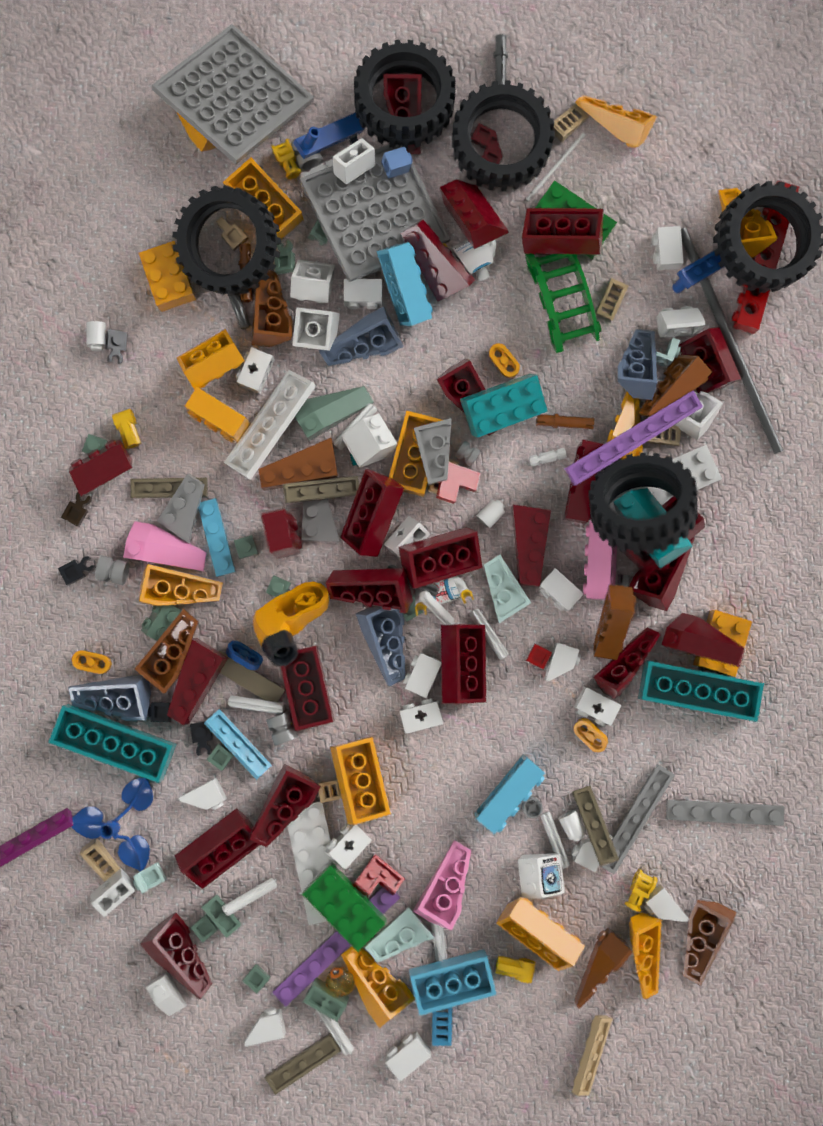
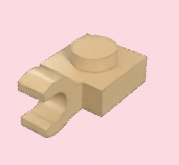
[216,216,248,251]

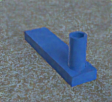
[293,113,365,159]
[672,251,725,293]

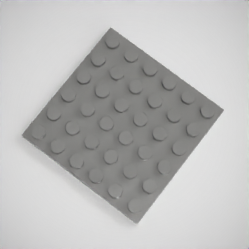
[152,24,314,165]
[299,145,451,282]

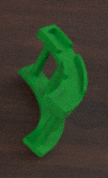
[525,253,602,353]

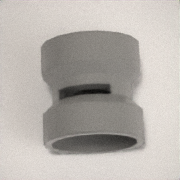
[455,441,481,467]
[522,796,543,818]

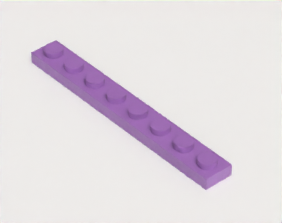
[564,390,703,485]
[272,887,400,1007]

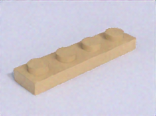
[572,1015,612,1096]

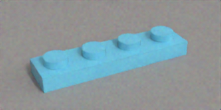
[198,498,236,577]
[204,709,272,780]

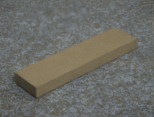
[282,476,359,504]
[130,478,208,498]
[219,650,286,702]
[572,786,619,867]
[265,1033,341,1095]

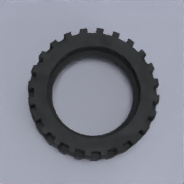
[354,40,456,149]
[452,80,555,192]
[713,181,823,293]
[172,185,281,296]
[588,453,698,554]

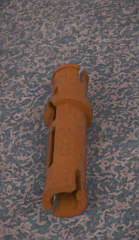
[238,243,253,302]
[536,413,595,430]

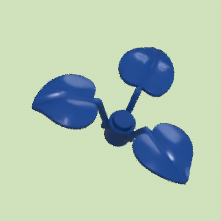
[72,778,153,872]

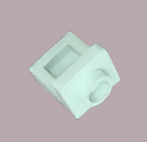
[656,338,681,366]
[133,862,167,894]

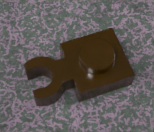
[61,492,92,527]

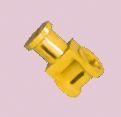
[271,138,302,180]
[624,869,657,912]

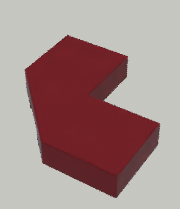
[471,123,503,164]

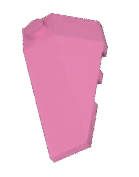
[123,521,207,571]
[413,840,471,931]

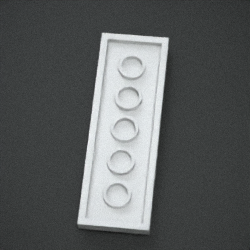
[224,370,316,480]
[609,445,722,514]
[288,801,337,925]

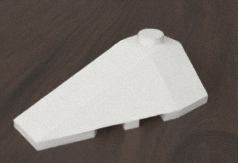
[655,379,723,441]

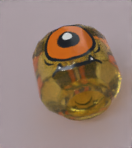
[326,966,355,997]

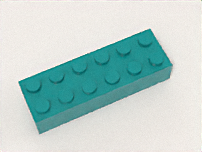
[638,661,764,722]
[48,704,177,783]

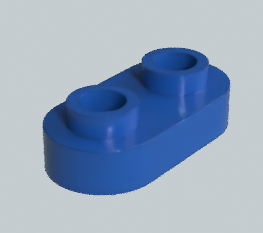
[226,641,263,670]

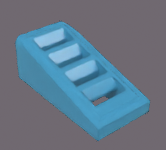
[432,1007,452,1046]

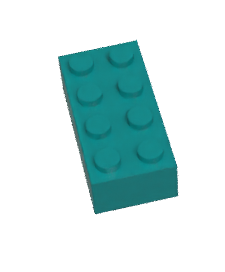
[460,373,548,438]

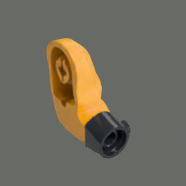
[253,582,329,666]

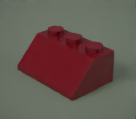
[678,327,741,394]
[69,439,132,496]

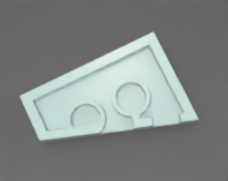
[484,555,531,623]
[365,907,435,963]

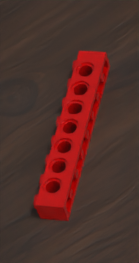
[731,181,799,334]

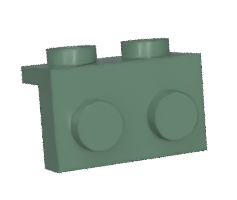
[141,605,182,641]

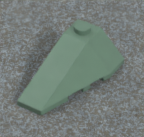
[295,386,374,442]

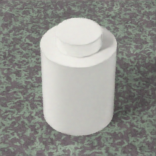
[86,321,106,351]
[476,499,505,529]
[558,810,586,842]

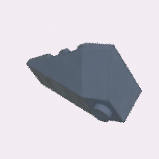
[319,307,404,366]
[617,329,657,400]
[356,605,405,687]
[68,675,151,721]

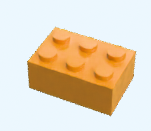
[138,241,197,312]
[177,329,244,390]
[185,387,250,443]
[693,610,753,677]

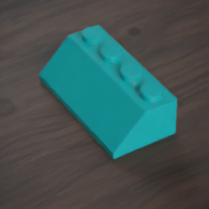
[613,488,693,568]

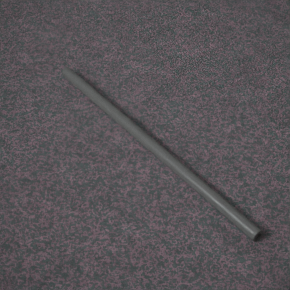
[681,227,784,454]

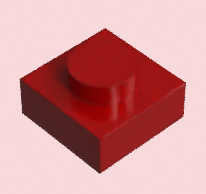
[526,643,552,670]

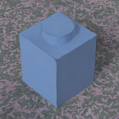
[381,146,413,179]

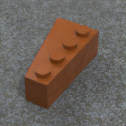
[258,438,339,491]
[593,584,636,660]

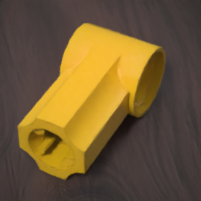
[112,408,142,449]
[495,955,536,983]

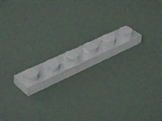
[599,764,675,875]
[666,799,784,826]

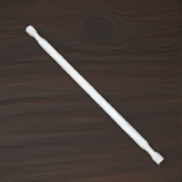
[525,133,585,202]

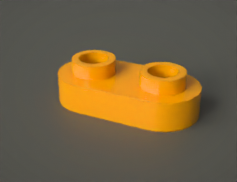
[489,343,520,379]
[72,650,112,674]
[573,718,608,753]

